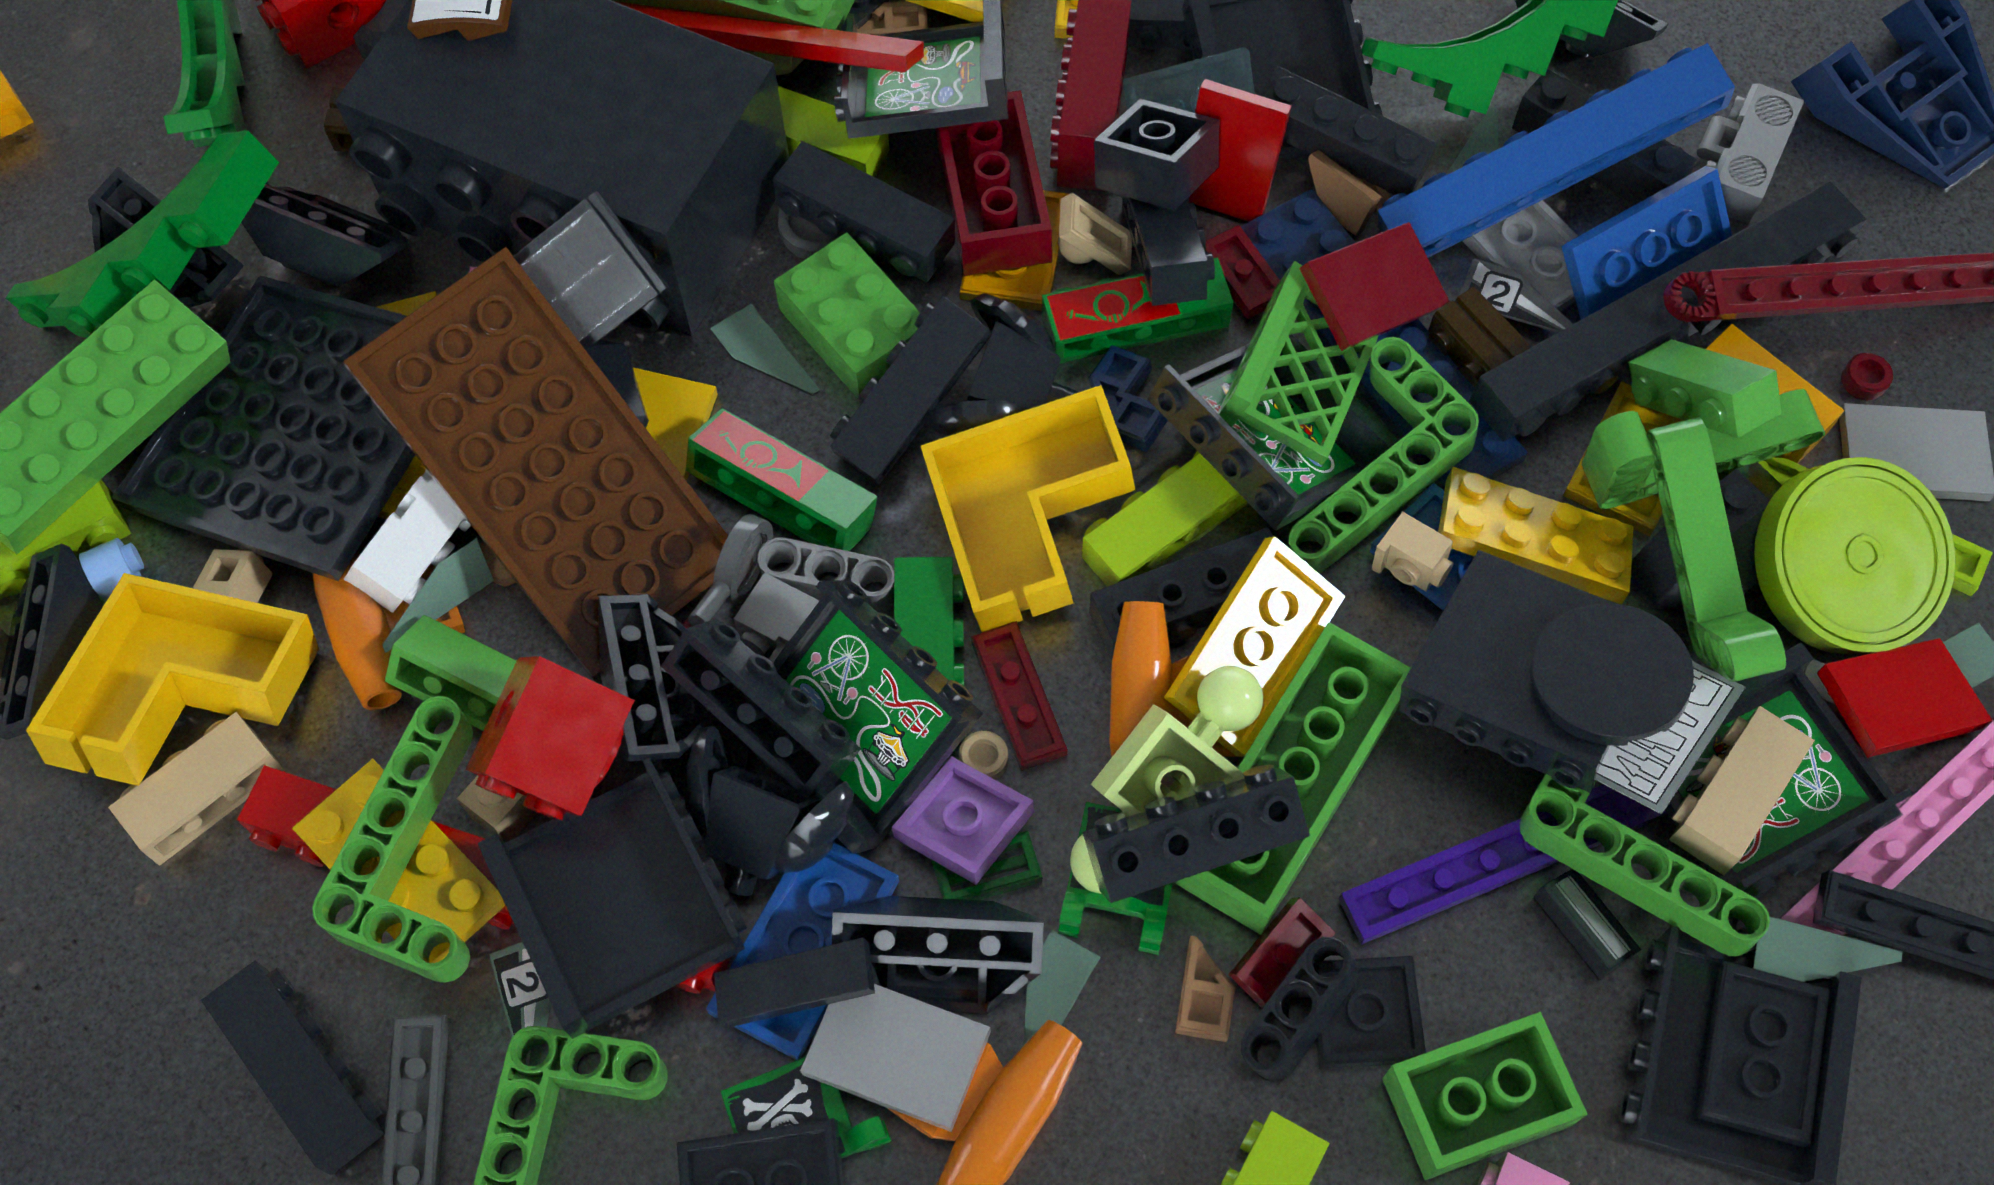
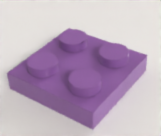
[892,756,1035,885]

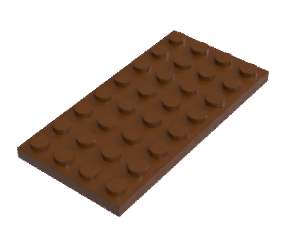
[343,247,745,677]

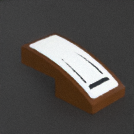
[407,0,512,41]

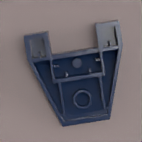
[1791,0,1994,189]

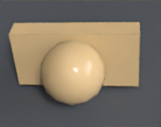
[1058,193,1132,275]

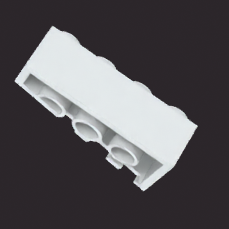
[344,469,471,613]

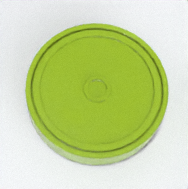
[1754,457,1956,655]

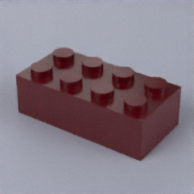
[1050,0,1132,192]
[936,90,1052,276]

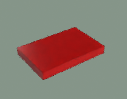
[1189,79,1292,222]
[1817,638,1993,758]

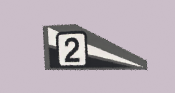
[1459,258,1573,333]

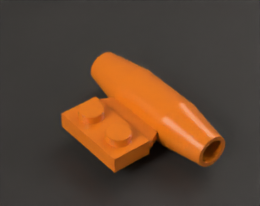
[312,550,465,710]
[1109,601,1236,783]
[888,1020,1082,1185]

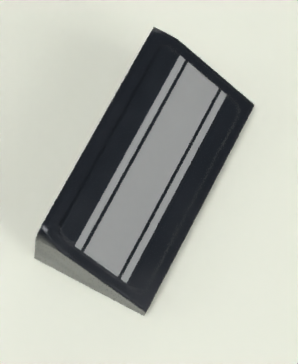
[1534,869,1642,980]

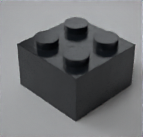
[1094,99,1219,211]

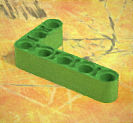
[1288,337,1479,573]
[1582,389,1825,509]
[1647,417,1786,682]
[312,696,473,983]
[1519,774,1770,956]
[474,1026,668,1185]

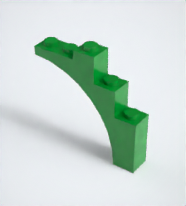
[163,0,246,148]
[1361,0,1618,118]
[5,130,279,338]

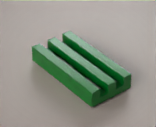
[931,831,1043,900]

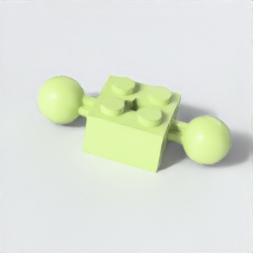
[1070,665,1263,894]

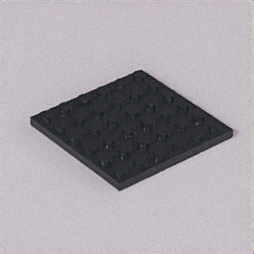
[111,275,415,581]

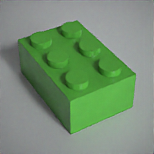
[774,233,920,401]
[1382,1012,1587,1181]

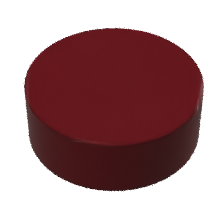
[1841,353,1893,400]

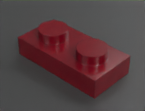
[1206,225,1280,319]
[1228,897,1335,1009]

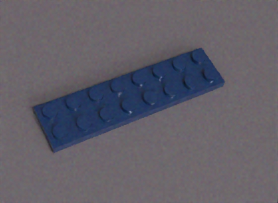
[1241,188,1528,490]

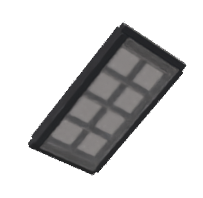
[513,192,669,351]

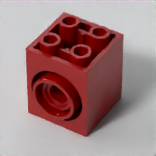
[255,0,386,69]
[465,656,635,820]

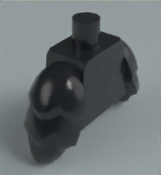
[926,293,1079,436]
[685,726,854,896]

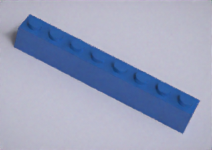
[1378,43,1735,258]

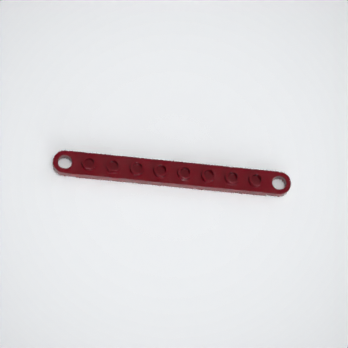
[1663,252,1994,322]

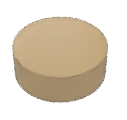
[959,731,1008,780]

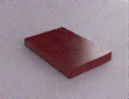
[1299,222,1450,351]

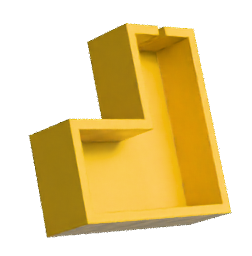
[921,385,1136,633]
[26,573,319,786]

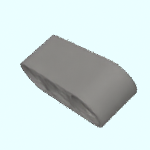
[758,538,894,614]

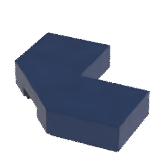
[1088,345,1168,452]

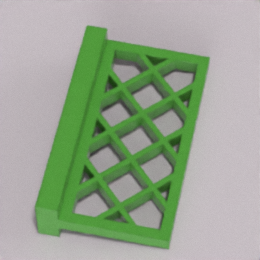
[1218,261,1379,465]

